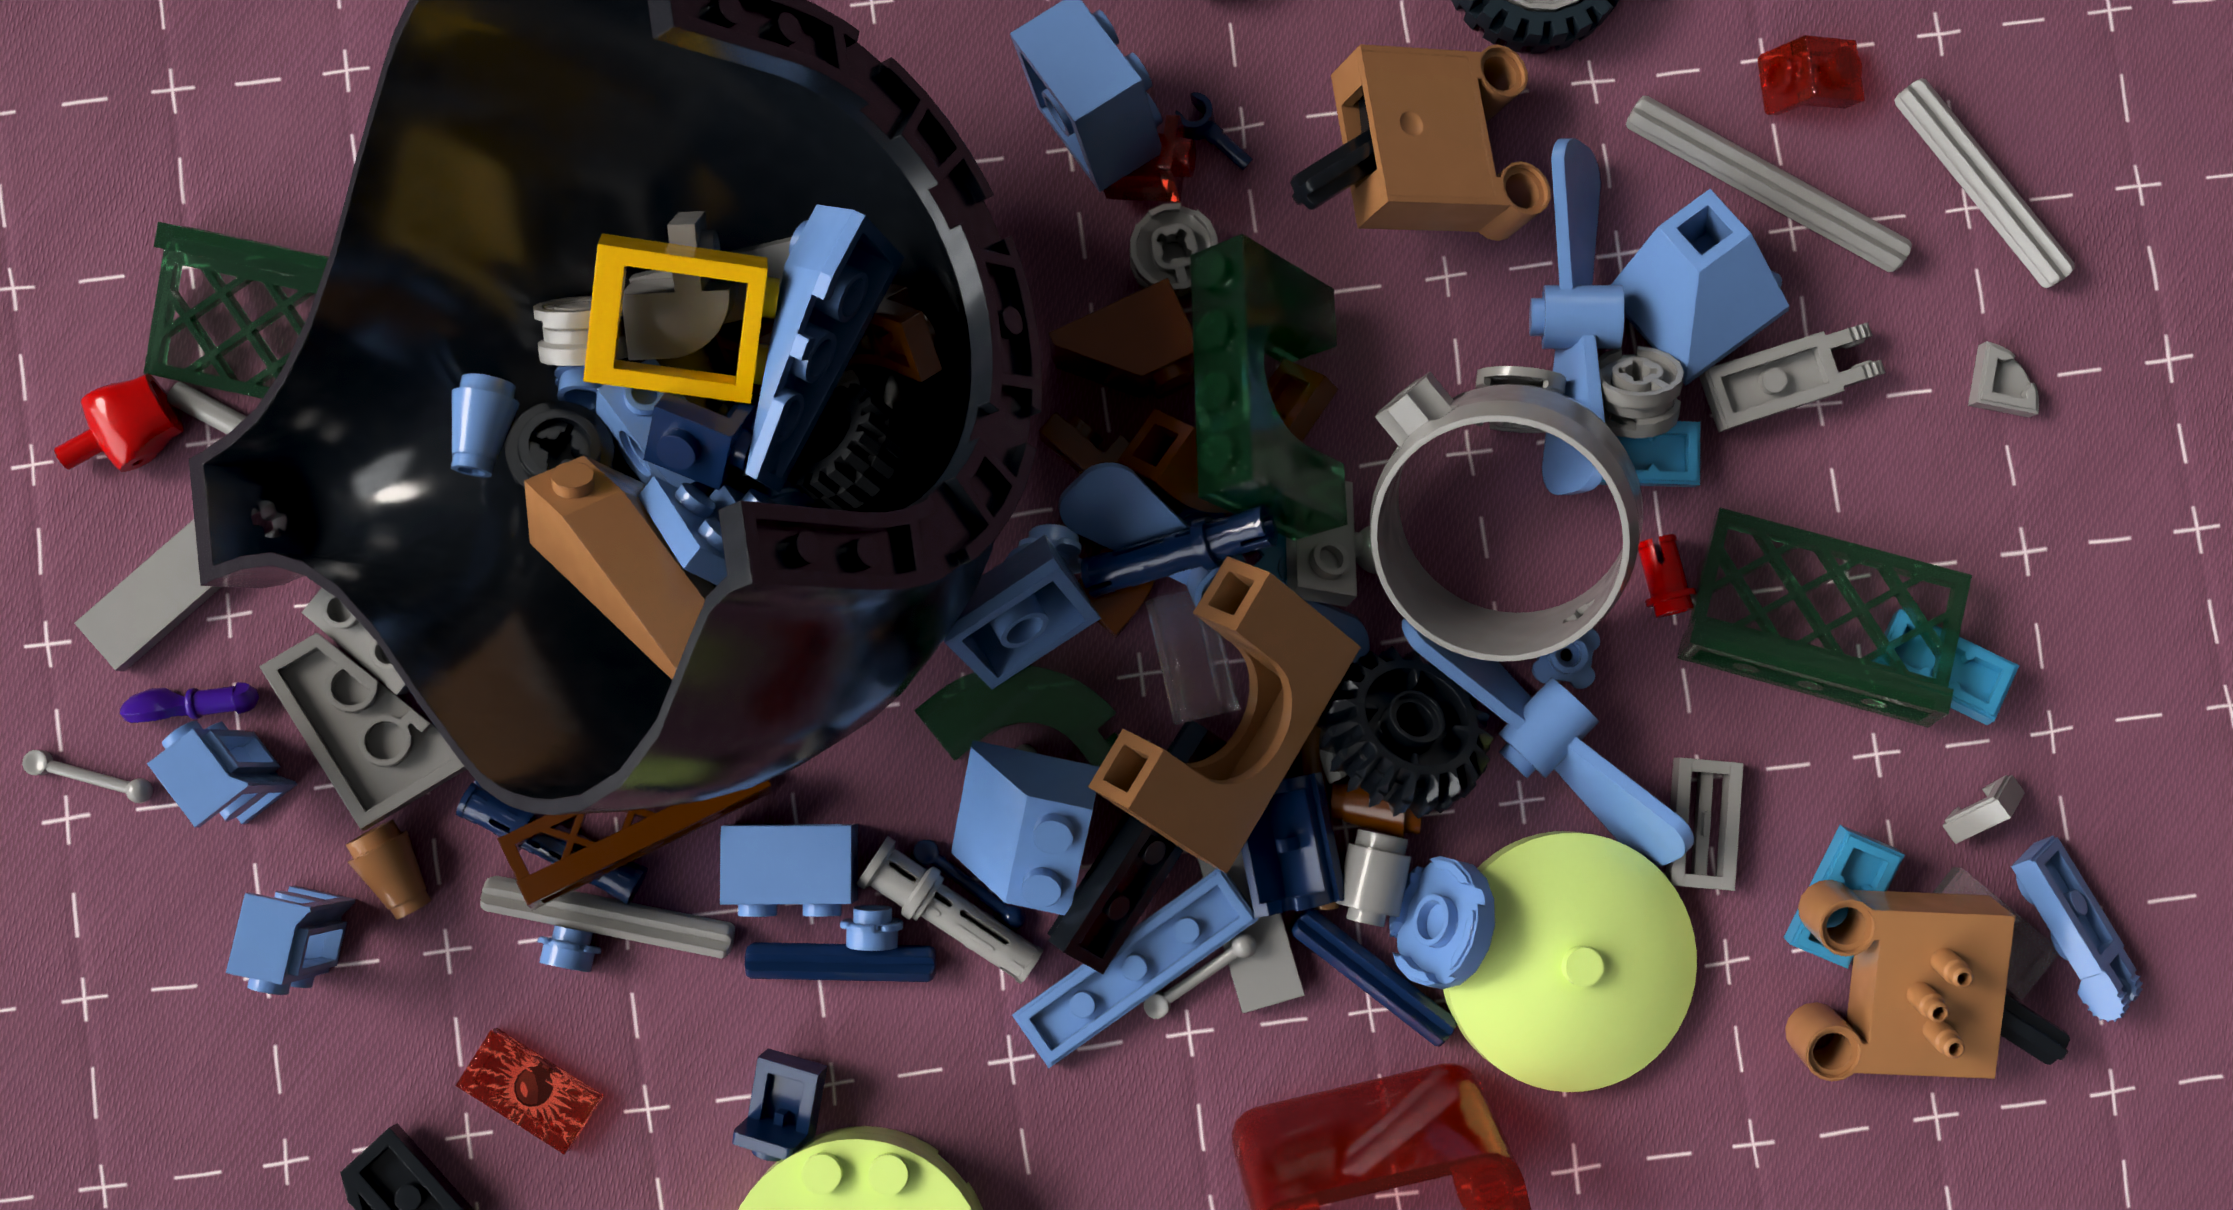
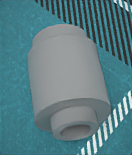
[1336,829,1411,927]

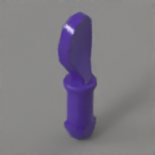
[120,682,259,723]

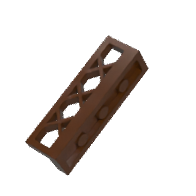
[497,780,772,911]

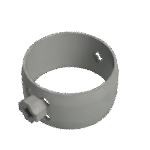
[1370,371,1643,662]

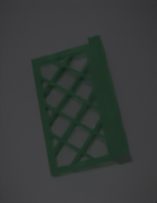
[143,222,329,399]
[1677,507,1972,728]

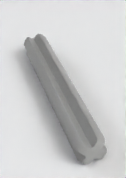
[1894,78,2075,288]
[480,875,735,959]

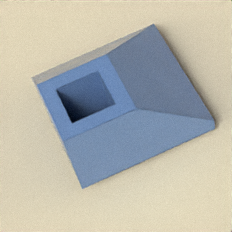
[1611,189,1790,386]

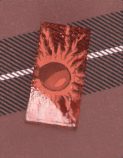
[455,1028,604,1154]

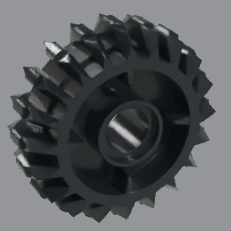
[1317,646,1494,819]

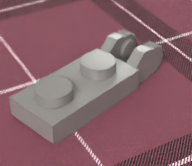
[1699,323,1885,433]

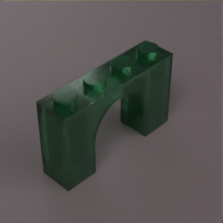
[1190,234,1348,541]

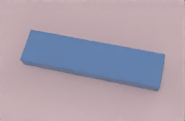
[1012,868,1259,1068]

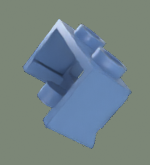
[147,721,297,827]
[226,886,356,995]

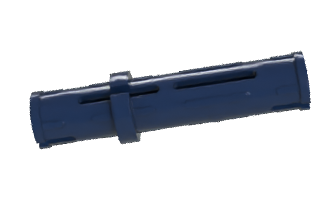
[1080,504,1278,598]
[456,780,648,904]

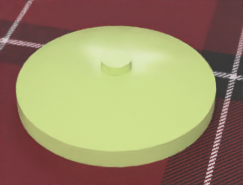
[1443,831,1697,1092]

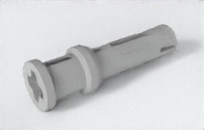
[855,836,1044,984]

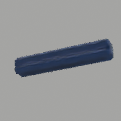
[1291,908,1457,1047]
[744,942,936,982]

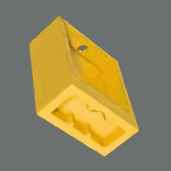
[583,233,780,404]

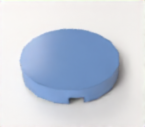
[1389,856,1495,989]

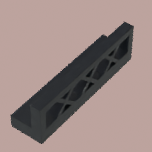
[1047,720,1227,974]

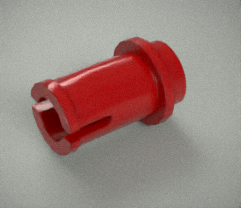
[1638,534,1697,618]

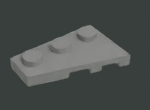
[259,633,467,831]

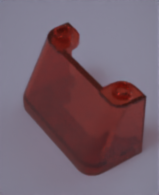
[1231,1063,1531,1210]

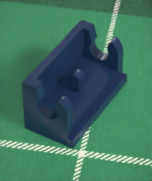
[1241,772,1344,918]

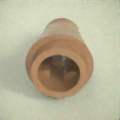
[345,819,431,920]

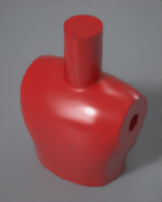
[54,373,184,472]

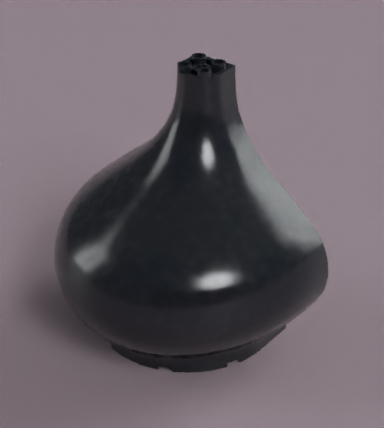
[189,0,1042,815]

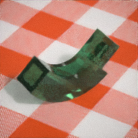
[914,666,1118,767]

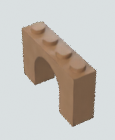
[1088,556,1361,874]

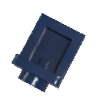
[643,392,756,490]
[732,1048,828,1161]

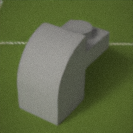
[622,211,739,360]

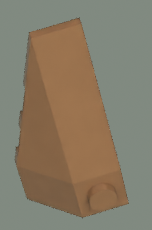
[524,455,715,680]

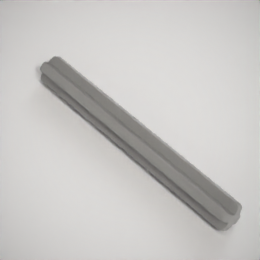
[1626,96,1912,272]

